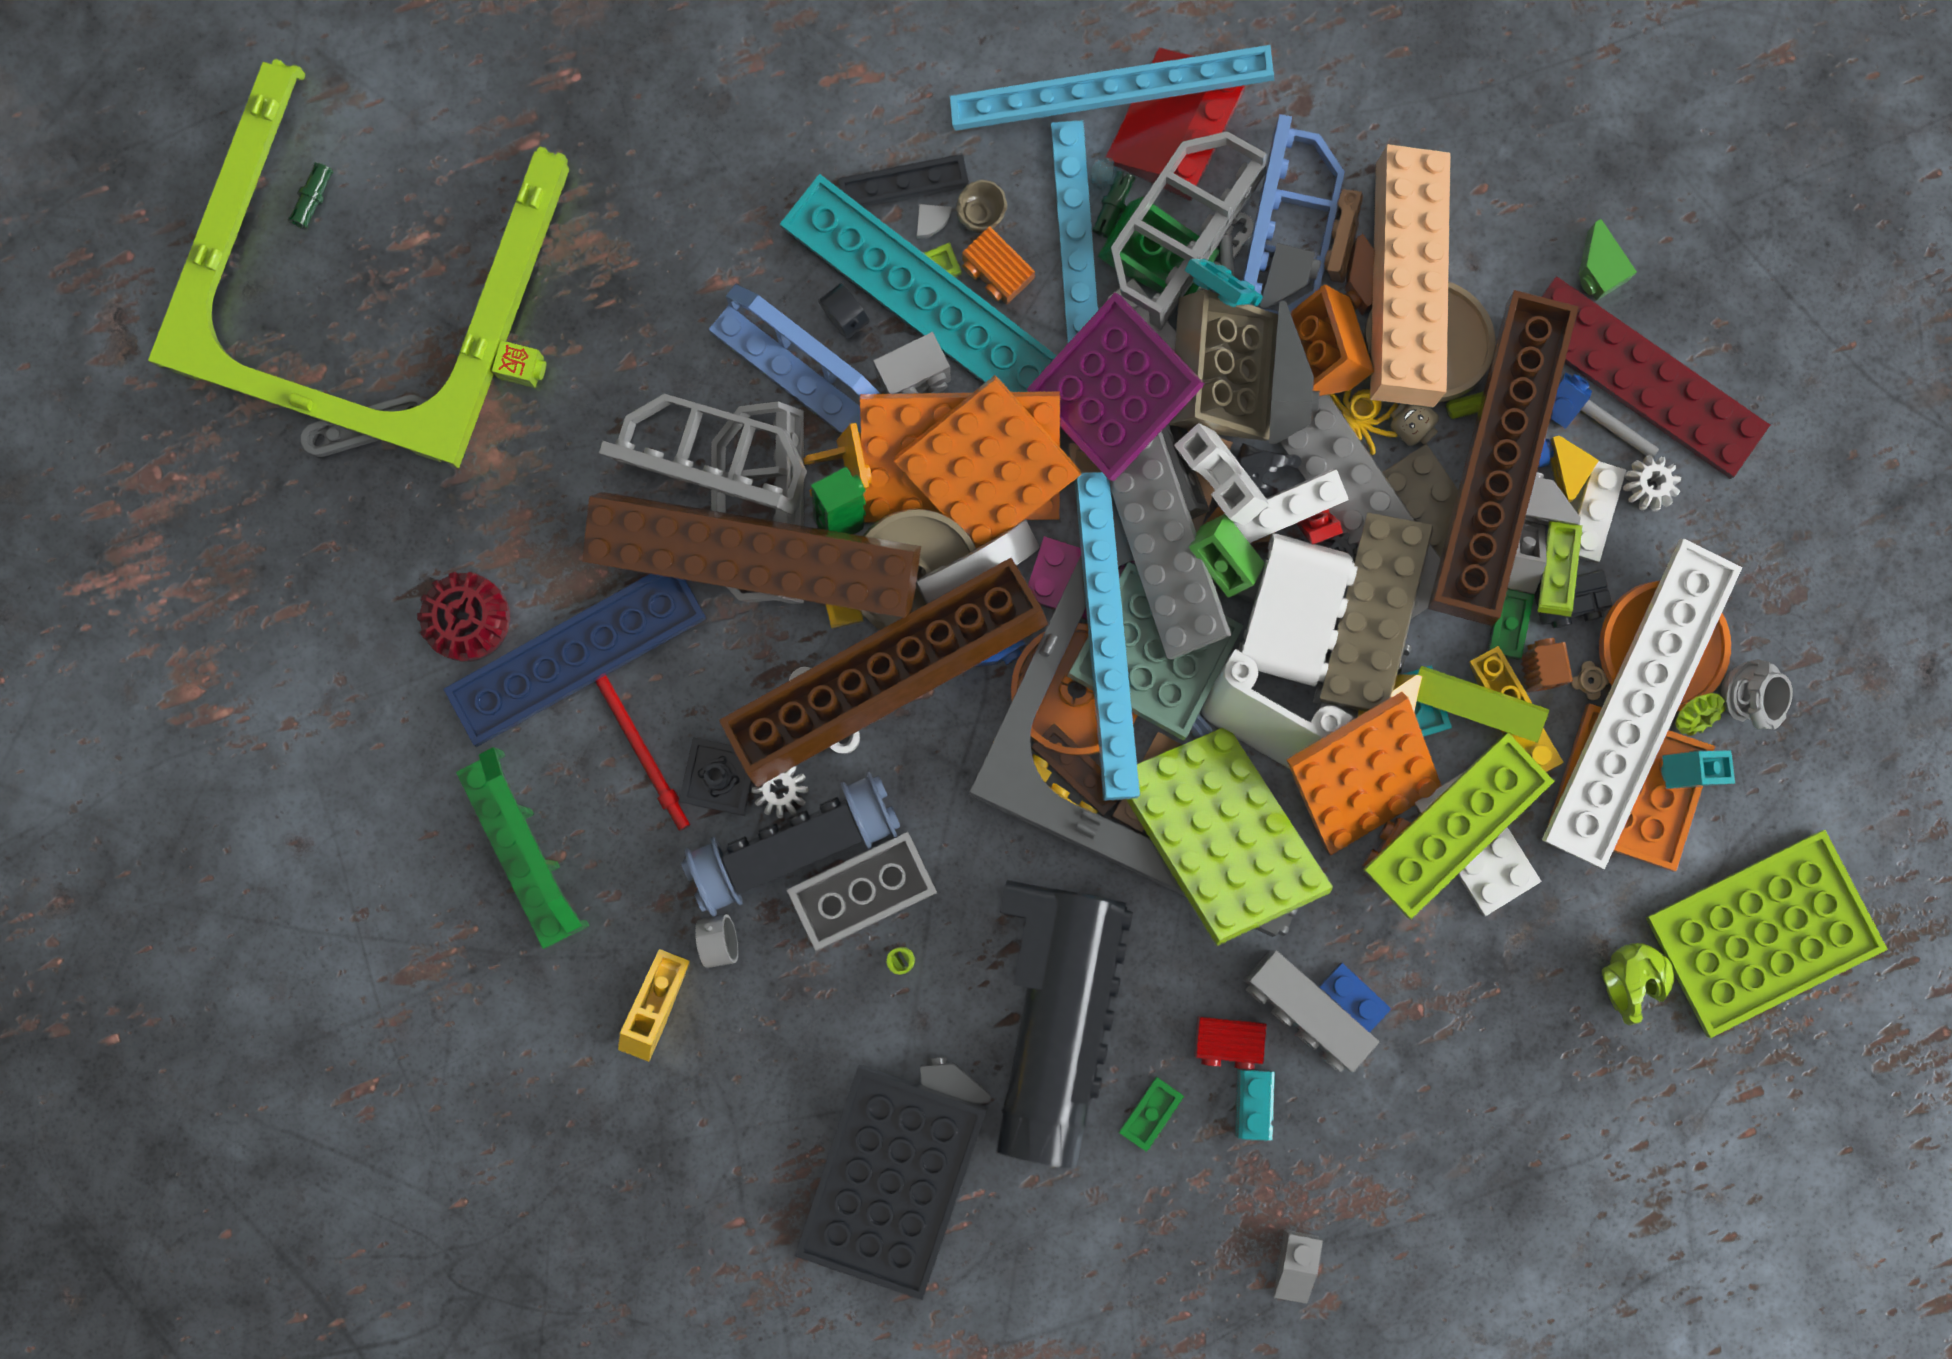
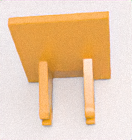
[803,423,871,496]

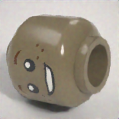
[1390,404,1439,446]

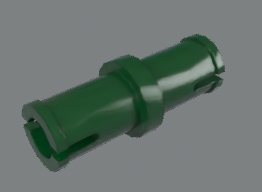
[288,162,334,230]
[1092,170,1136,238]

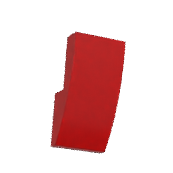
[1296,509,1343,545]

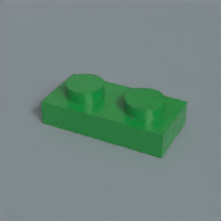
[1487,589,1534,660]
[1118,1077,1184,1152]

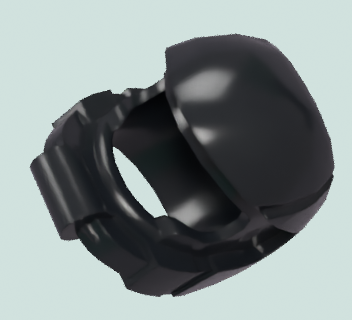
[1234,443,1301,498]

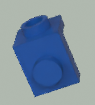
[1551,372,1592,429]

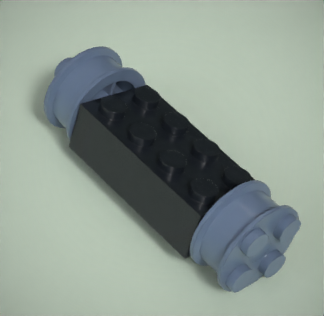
[681,770,901,917]

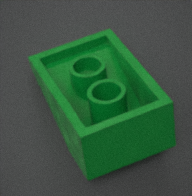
[1097,197,1220,296]

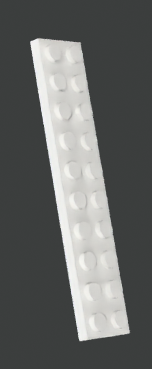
[1542,539,1742,869]

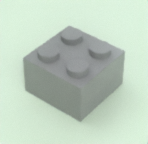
[873,332,951,394]

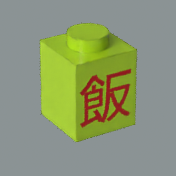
[492,340,546,388]

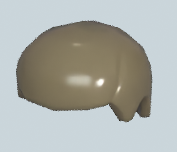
[956,179,1007,233]

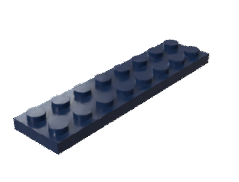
[443,574,707,747]

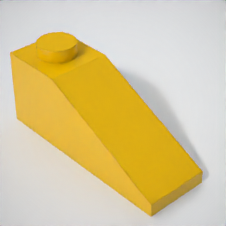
[618,949,690,1062]

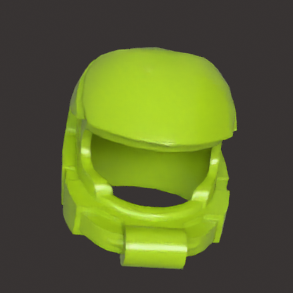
[1602,943,1674,1025]

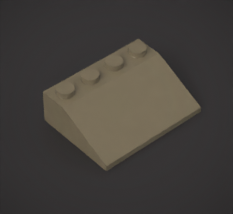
[1169,289,1278,441]

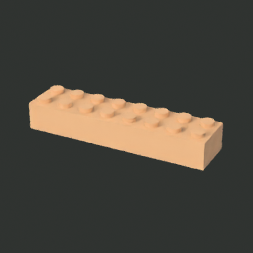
[1370,144,1450,407]

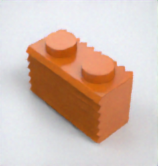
[962,226,1035,305]

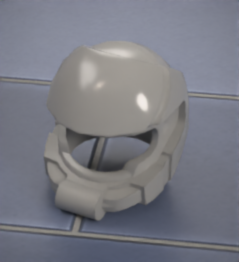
[1720,659,1793,730]

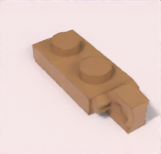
[1324,189,1363,283]

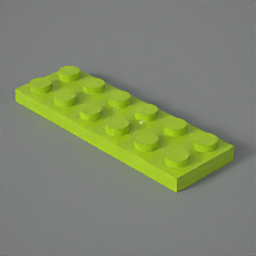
[1363,732,1555,919]

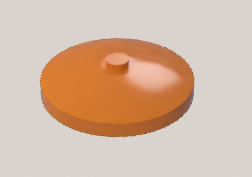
[1599,581,1731,712]

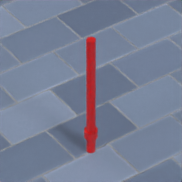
[595,675,691,831]

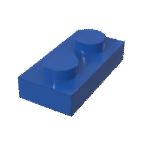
[1318,963,1391,1033]

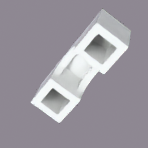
[1174,423,1270,525]

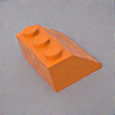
[1290,284,1374,396]

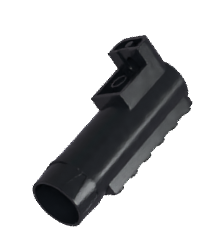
[996,880,1133,1168]

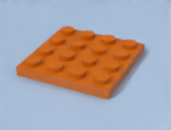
[894,375,1081,549]
[1286,691,1442,856]
[1547,703,1715,872]

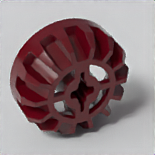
[417,572,510,662]

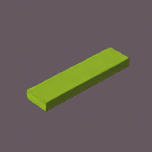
[1417,666,1549,743]

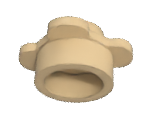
[1571,661,1609,700]

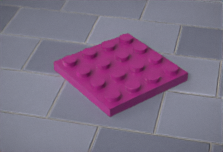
[1026,292,1205,481]

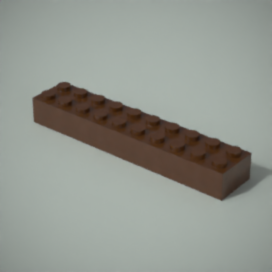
[1428,290,1578,626]
[582,492,921,618]
[719,558,1048,787]

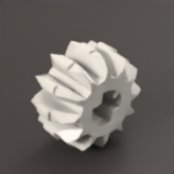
[1623,456,1682,512]
[752,766,809,818]

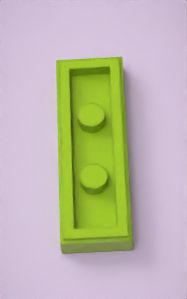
[1537,521,1583,617]

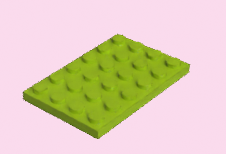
[1126,728,1333,946]
[1645,830,1888,1038]

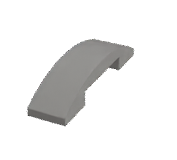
[916,519,1040,604]

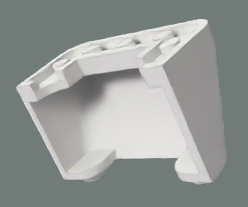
[1201,649,1353,769]

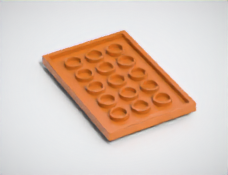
[860,391,1060,522]

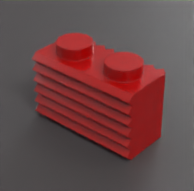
[1194,1016,1267,1070]

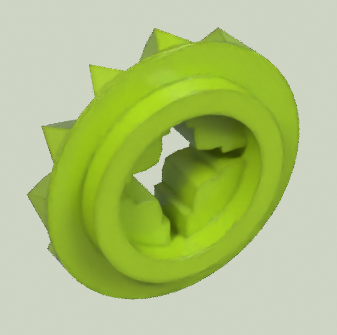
[1675,693,1726,736]

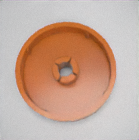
[1011,623,1138,756]

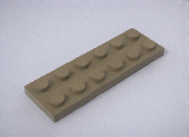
[1320,512,1433,712]

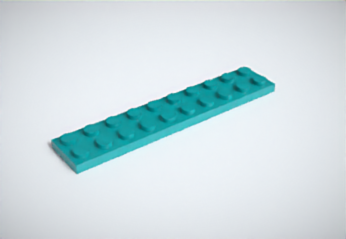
[780,174,1057,392]

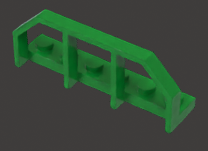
[456,747,589,949]

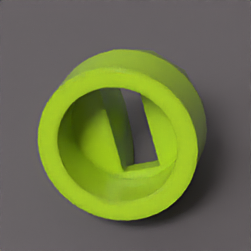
[887,947,915,975]

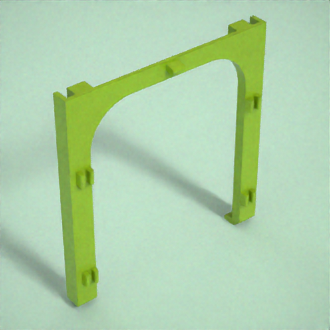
[148,59,570,469]

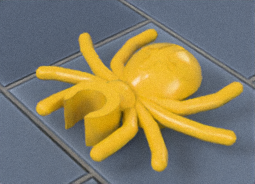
[1329,389,1399,455]

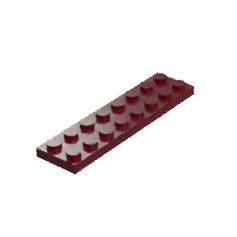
[1541,276,1770,479]

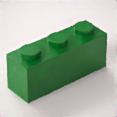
[811,466,866,534]

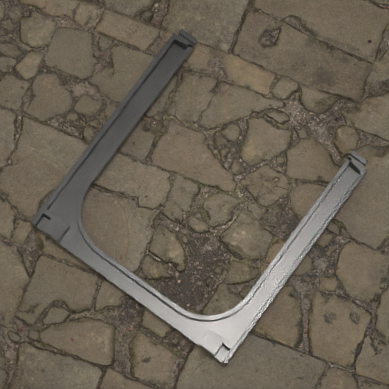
[969,499,1412,937]

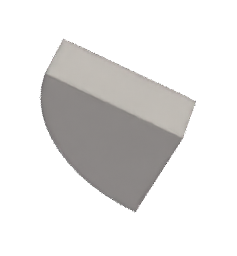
[917,204,952,239]

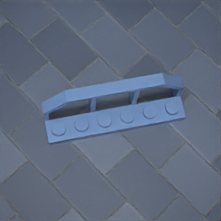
[1242,114,1345,314]
[709,284,881,434]

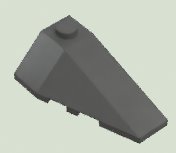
[1269,301,1320,444]

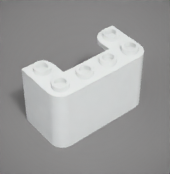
[1238,533,1357,687]

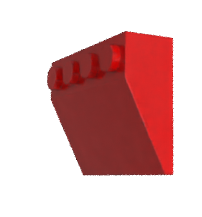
[1104,47,1246,201]

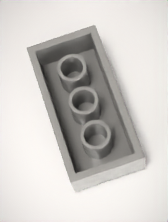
[787,832,937,951]
[1243,950,1379,1073]

